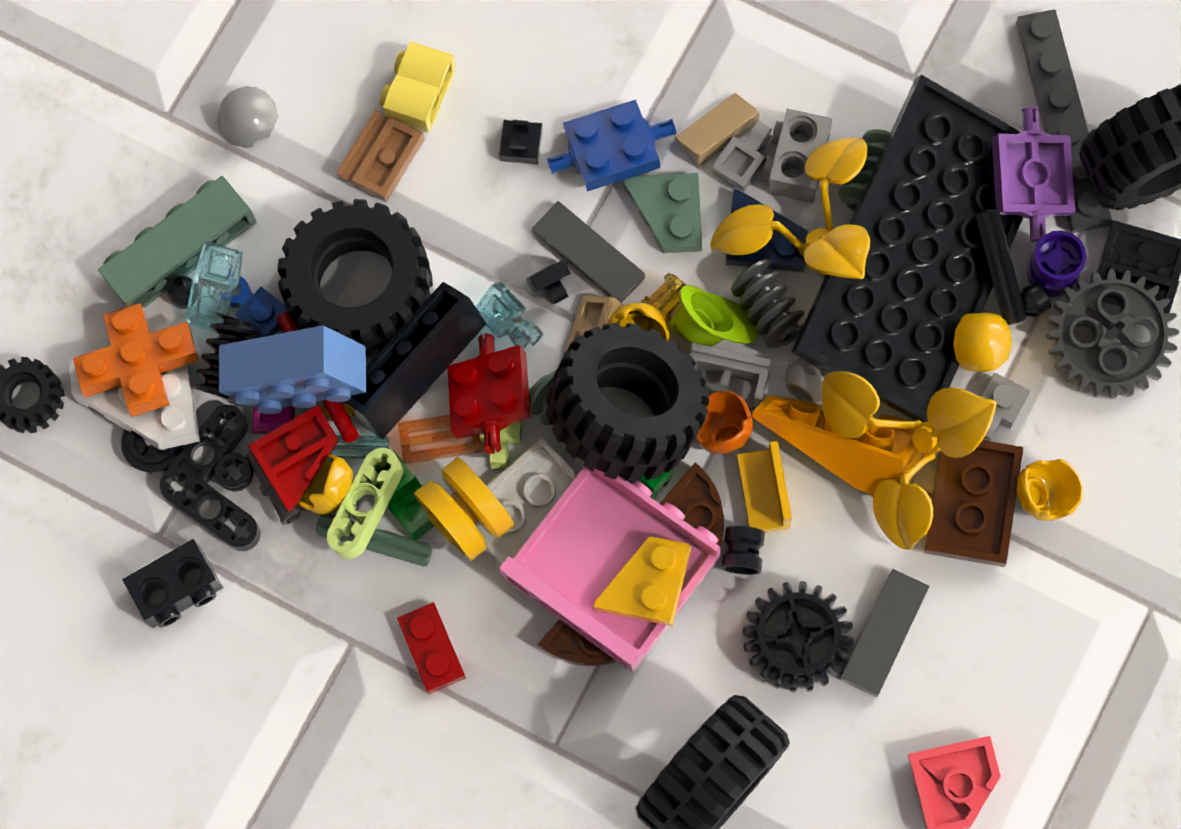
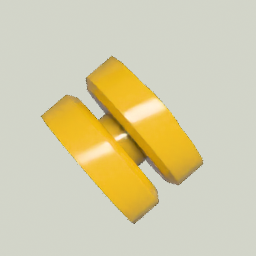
[413,457,515,562]

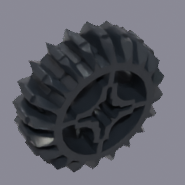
[742,581,854,693]

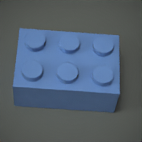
[219,325,366,414]

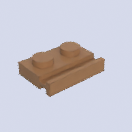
[336,109,425,202]

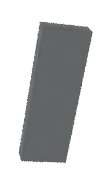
[532,201,645,303]
[840,568,930,698]

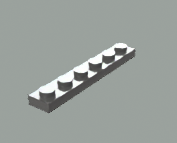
[1016,9,1112,233]

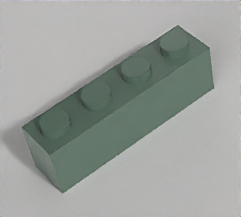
[98,175,257,309]

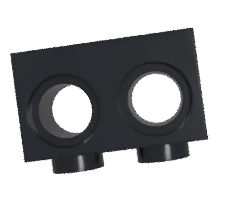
[122,539,224,628]

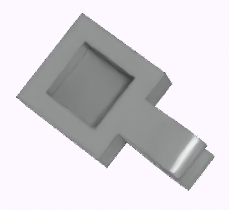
[711,121,772,192]
[981,373,1030,441]

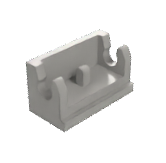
[690,343,771,410]

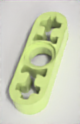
[327,448,403,559]

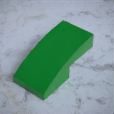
[369,450,434,540]

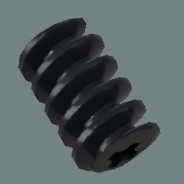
[192,312,261,399]

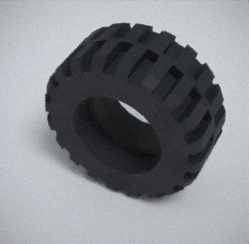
[1079,84,1181,210]
[277,199,433,357]
[546,323,709,481]
[635,695,790,829]

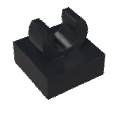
[499,119,543,165]
[525,260,571,304]

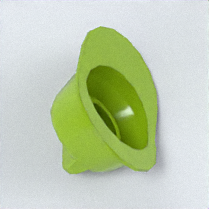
[669,285,759,347]

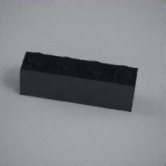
[342,282,487,440]

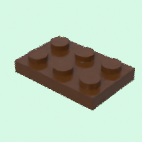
[924,440,1024,567]

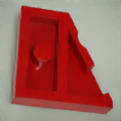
[248,405,339,513]

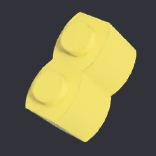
[380,42,456,133]

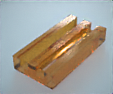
[398,415,483,464]

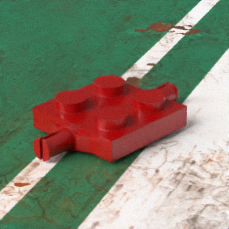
[448,333,531,454]

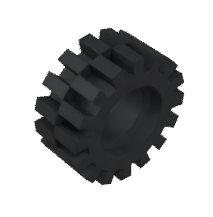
[0,357,65,433]

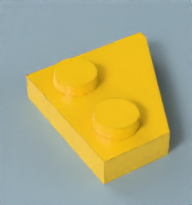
[594,536,691,626]

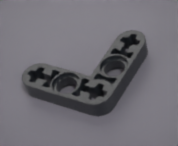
[160,405,261,551]

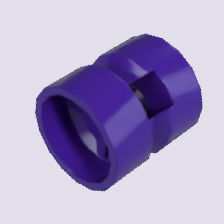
[1027,230,1087,297]

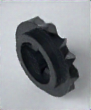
[121,429,186,474]

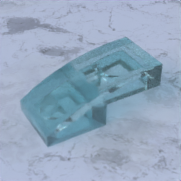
[185,241,243,331]

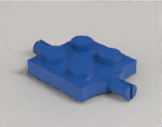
[547,99,677,192]

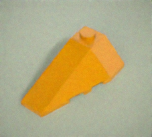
[752,395,922,497]

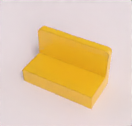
[737,440,792,533]

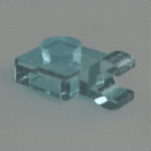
[475,281,543,349]

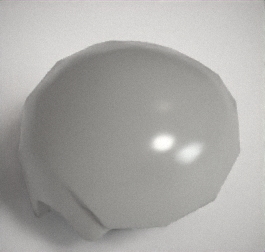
[218,86,278,148]

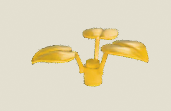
[710,138,870,279]
[822,371,997,550]

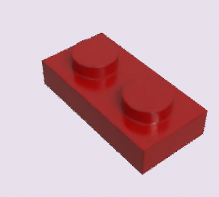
[397,602,466,694]

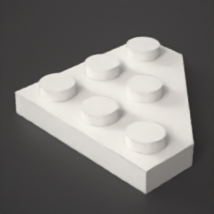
[68,359,200,450]

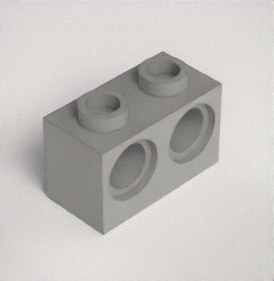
[763,108,833,203]

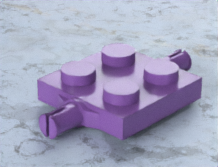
[991,107,1075,242]

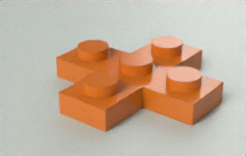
[73,303,199,417]

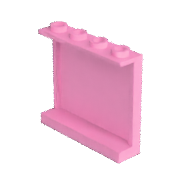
[499,467,720,673]

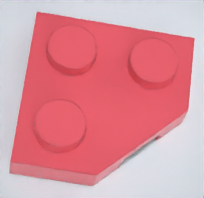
[908,736,1001,829]

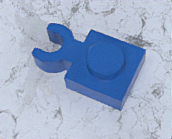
[220,275,288,337]

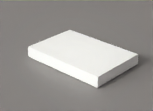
[475,436,578,567]

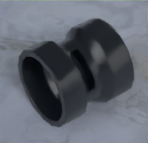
[721,526,765,575]

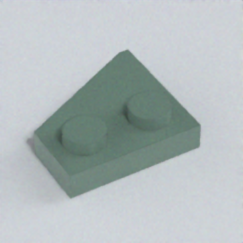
[624,173,702,253]

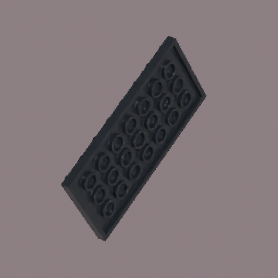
[791,74,1023,423]

